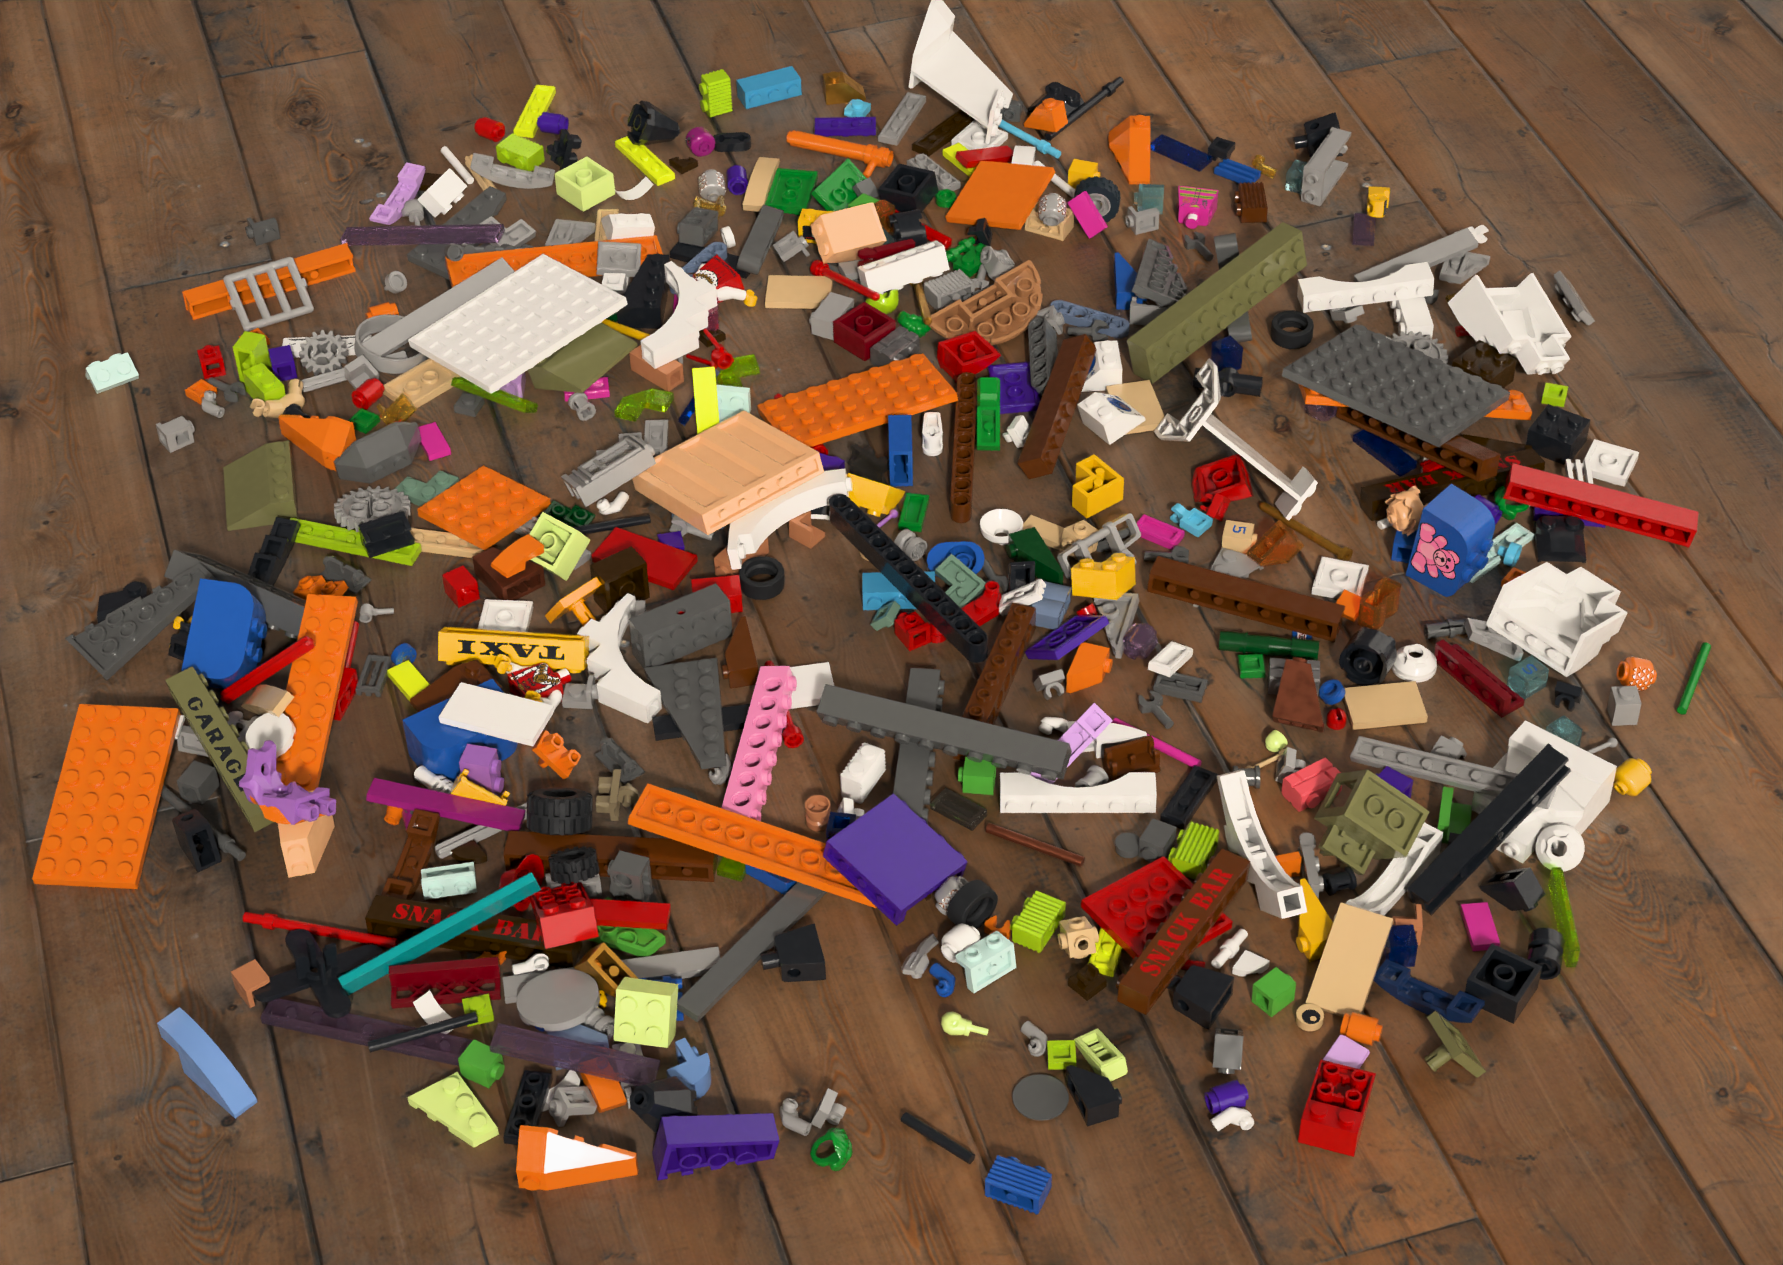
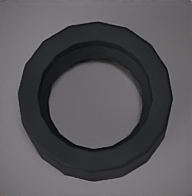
[1271,310,1314,349]
[739,556,785,600]
[947,879,998,929]

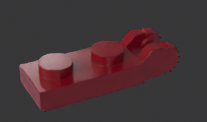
[857,239,915,267]

